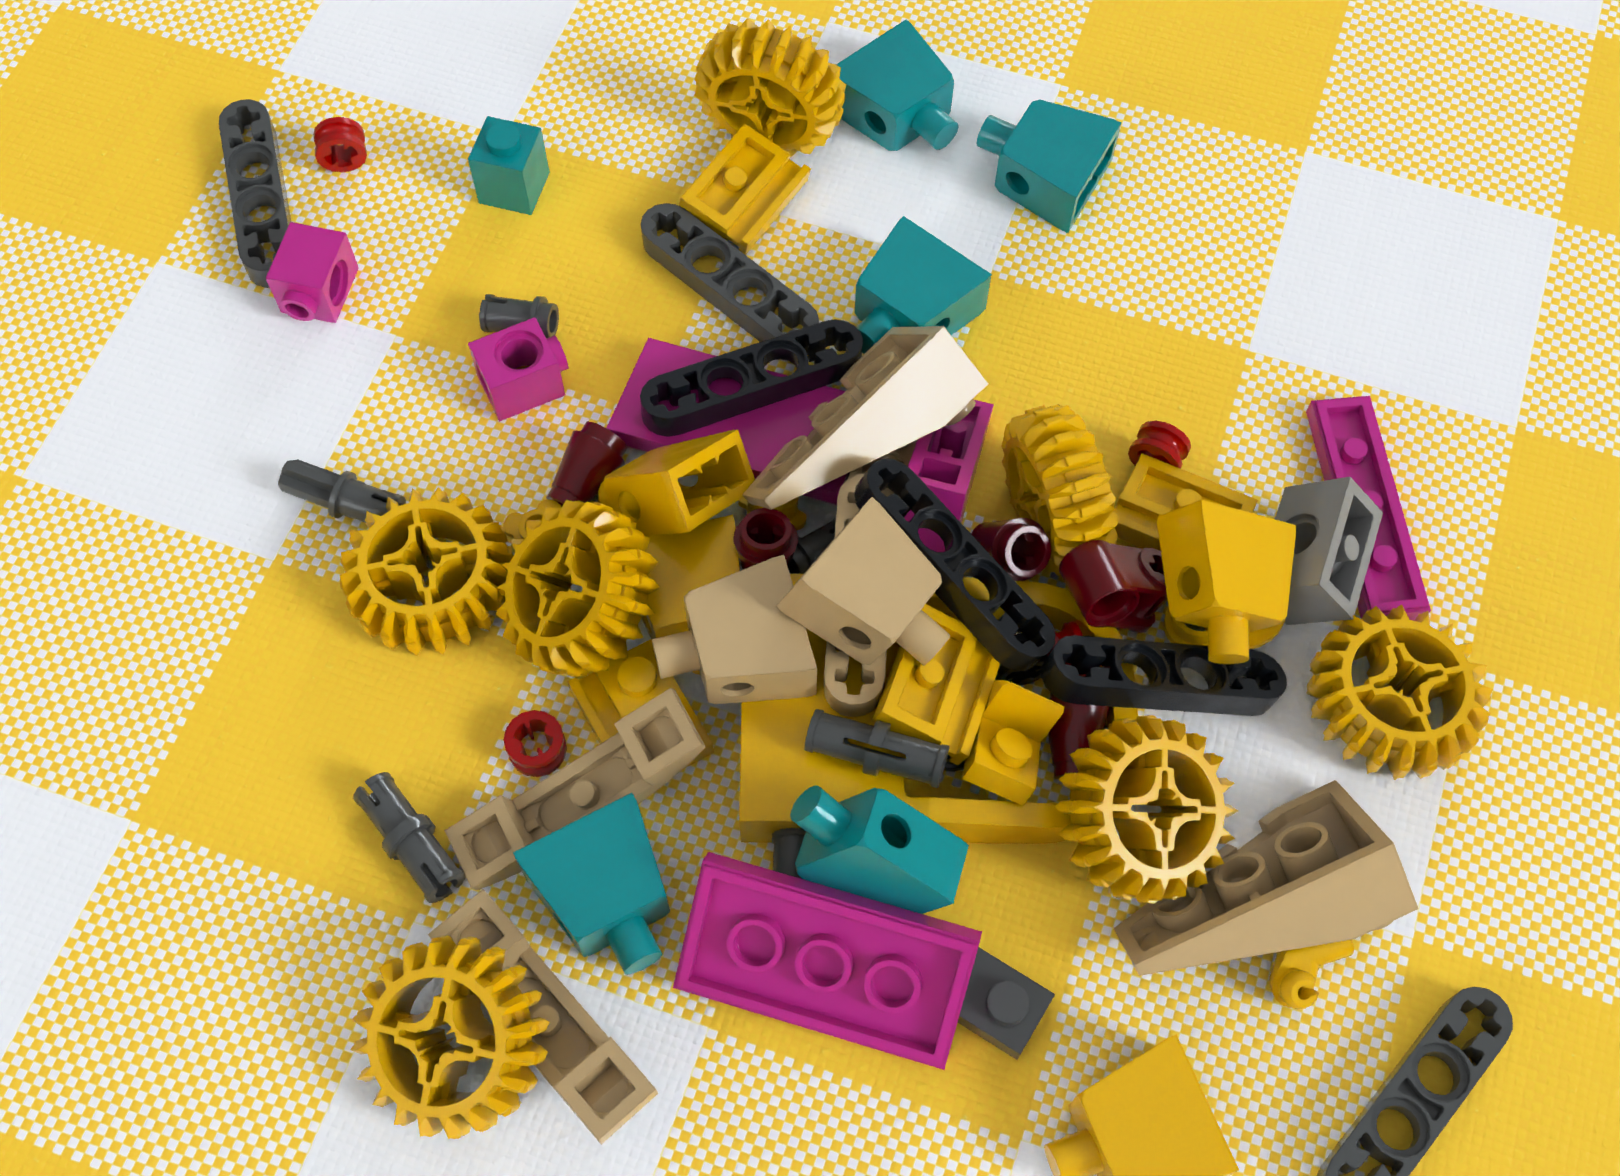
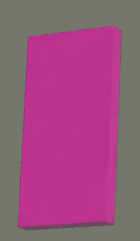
[607,338,850,505]
[673,852,982,1070]

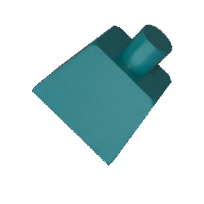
[836,19,959,151]
[976,99,1122,233]
[854,216,992,354]
[790,785,969,914]
[513,793,670,975]

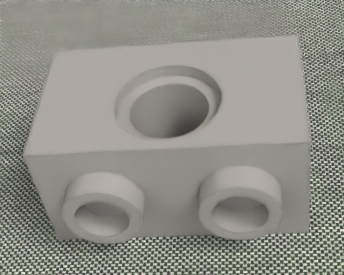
[1274,477,1383,625]

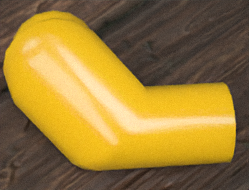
[1269,940,1354,1010]

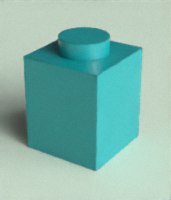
[468,116,550,215]

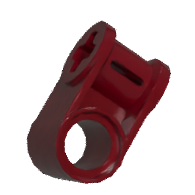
[1059,540,1167,633]

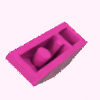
[904,400,994,552]

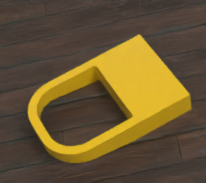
[739,574,1138,844]

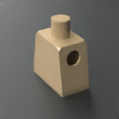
[776,497,950,666]
[652,555,817,704]

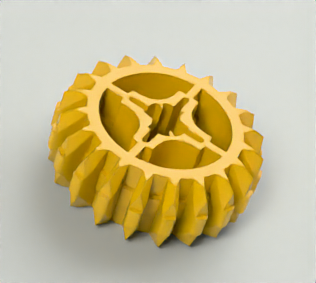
[694,18,846,158]
[1001,404,1119,576]
[340,487,514,656]
[495,500,661,677]
[1306,605,1493,780]
[1054,715,1239,904]
[350,935,550,1139]

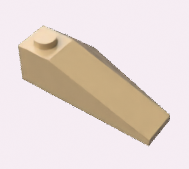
[743,326,988,510]
[1114,780,1419,976]

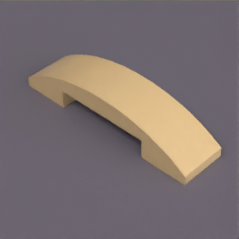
[444,688,706,890]
[427,889,659,1145]

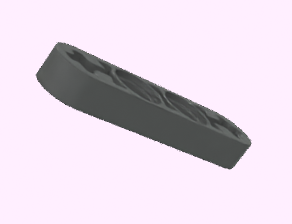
[219,99,292,288]
[640,203,819,355]
[1317,986,1513,1176]

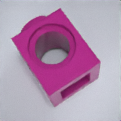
[266,222,359,323]
[468,317,569,422]

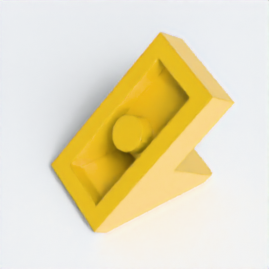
[962,680,1064,806]

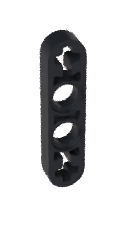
[640,319,863,437]
[854,459,1056,671]
[1041,635,1287,716]

